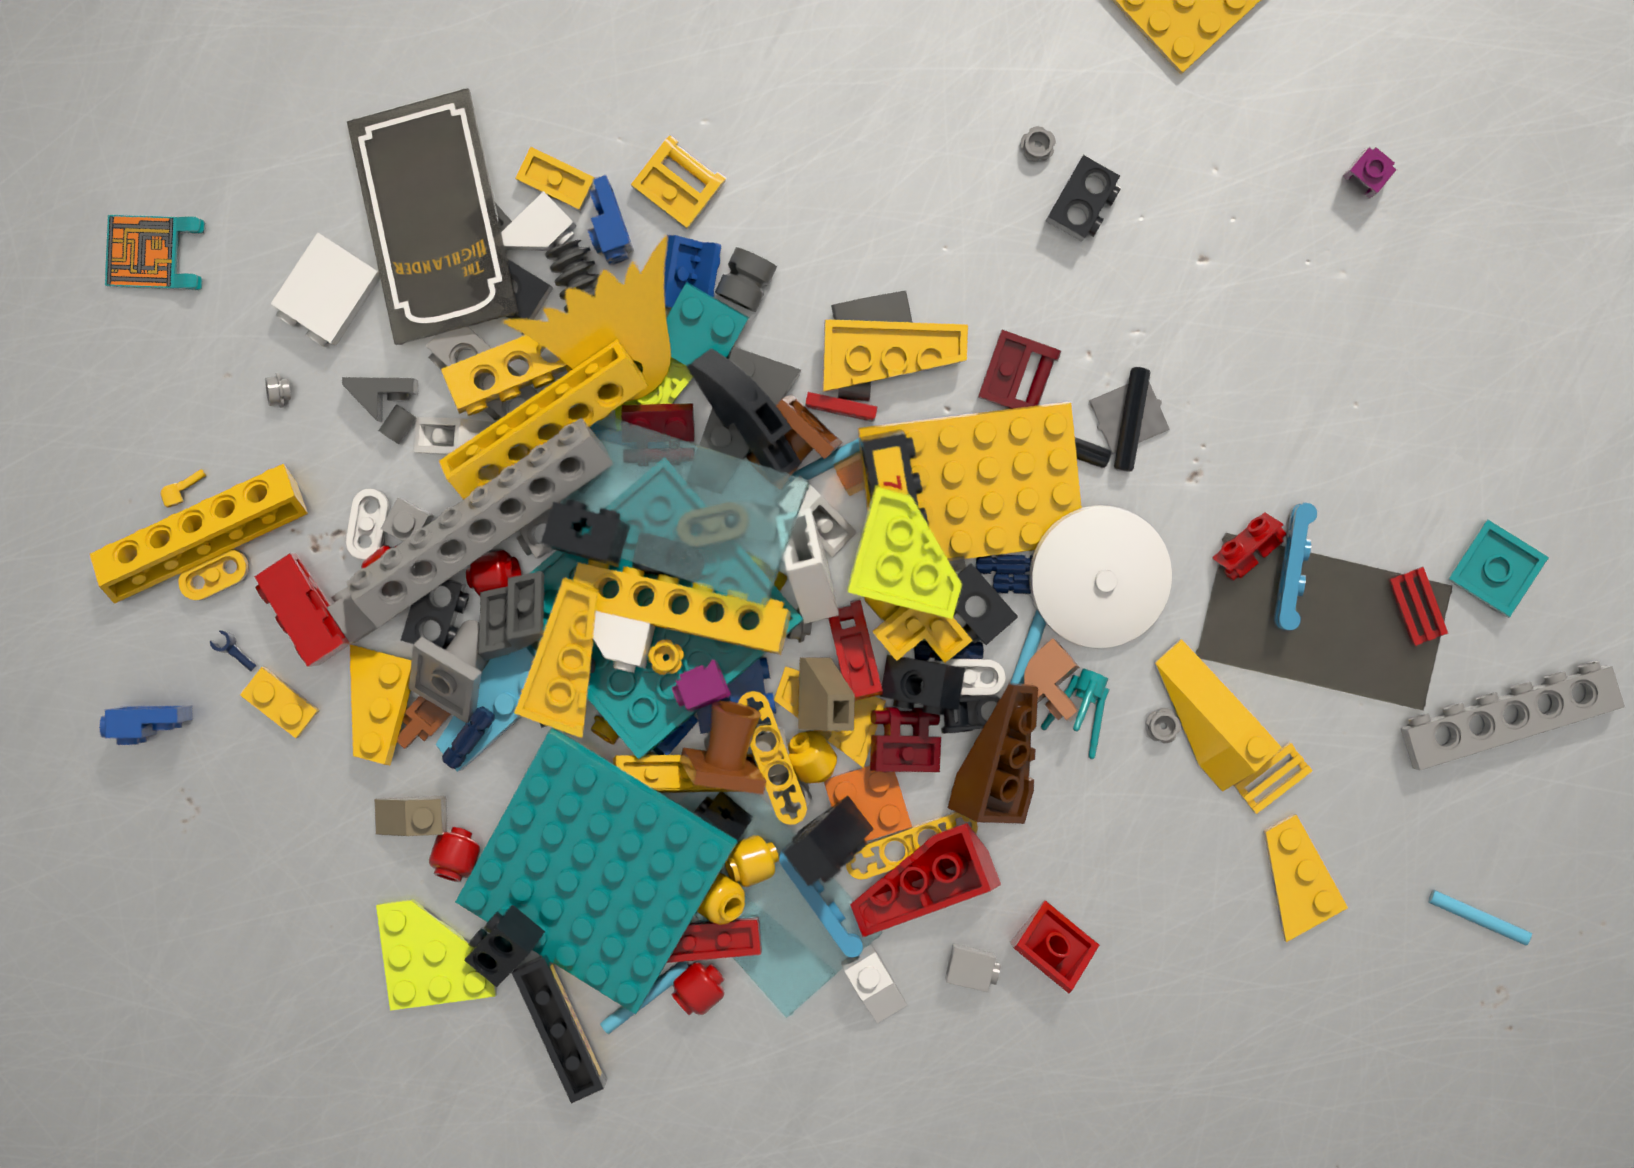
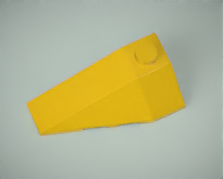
[1154,639,1282,792]

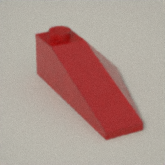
[850,823,1001,937]

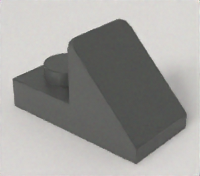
[342,377,418,422]

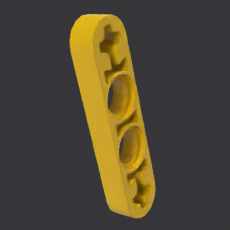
[738,691,807,825]
[846,812,978,880]

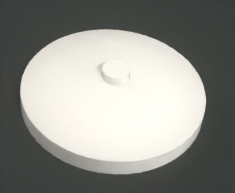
[1029,505,1172,648]

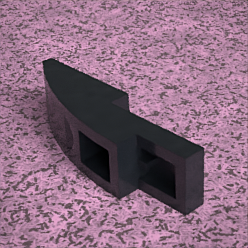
[686,348,801,484]

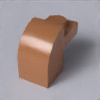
[1024,638,1080,722]

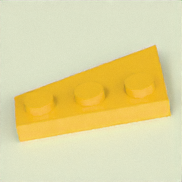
[350,644,412,766]
[774,666,886,768]

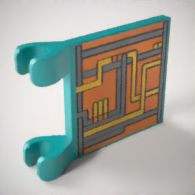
[105,215,205,290]

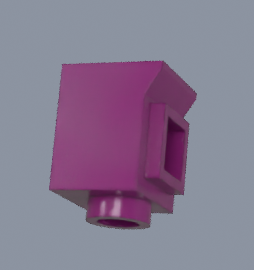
[1343,147,1397,199]
[672,660,731,712]

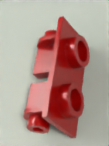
[1212,512,1287,581]

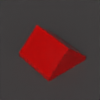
[1010,900,1100,994]

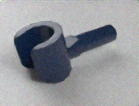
[210,630,257,672]

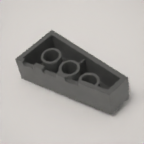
[687,346,801,495]

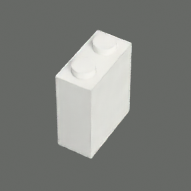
[271,232,382,347]
[776,508,839,624]

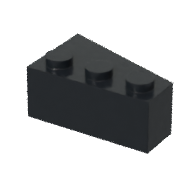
[782,795,874,887]

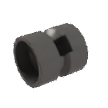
[715,247,777,312]

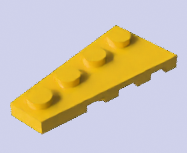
[822,319,968,392]
[514,577,598,738]

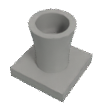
[409,620,490,723]

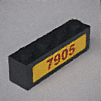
[859,429,929,526]
[512,955,607,1103]

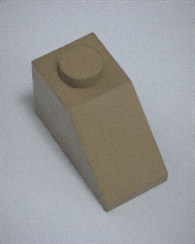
[375,796,447,836]

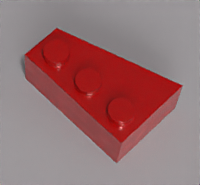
[254,553,352,667]

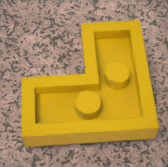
[872,606,973,663]

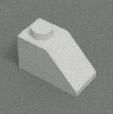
[494,191,576,251]
[414,417,494,455]
[775,475,857,557]
[593,611,655,673]
[841,944,907,1023]

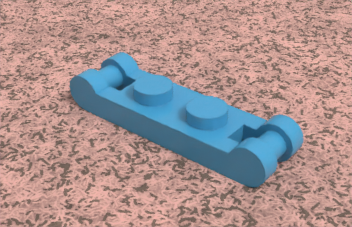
[1274,503,1317,630]
[779,848,863,958]

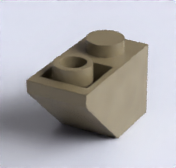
[798,657,855,731]

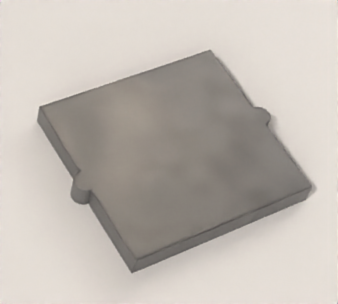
[1089,382,1170,454]

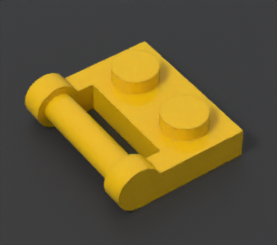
[631,135,726,230]

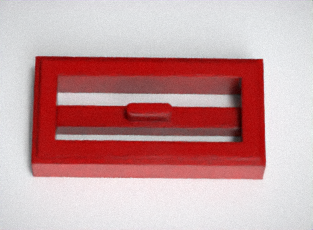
[805,392,878,422]
[1388,567,1449,646]

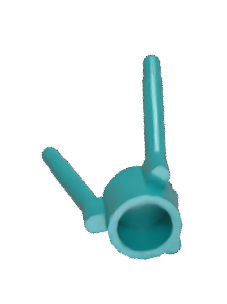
[1041,668,1110,759]

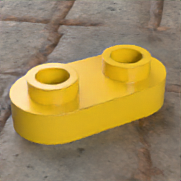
[178,549,249,600]

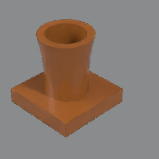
[746,394,843,490]
[680,701,766,794]

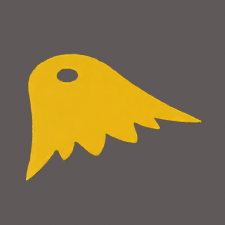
[502,235,671,401]

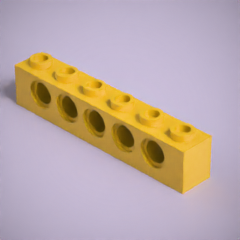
[441,335,572,416]
[439,340,648,500]
[90,464,308,604]
[573,560,791,655]

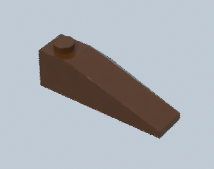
[947,683,1038,824]

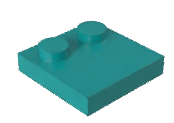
[666,283,749,366]
[1448,519,1549,618]

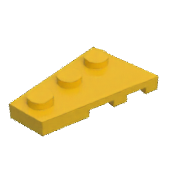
[1264,814,1348,942]

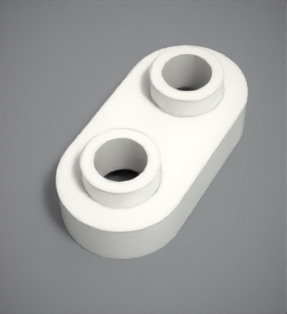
[346,489,389,559]
[940,659,1006,695]

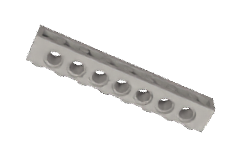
[346,417,613,628]

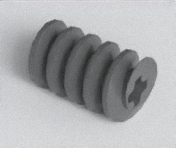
[545,240,599,313]

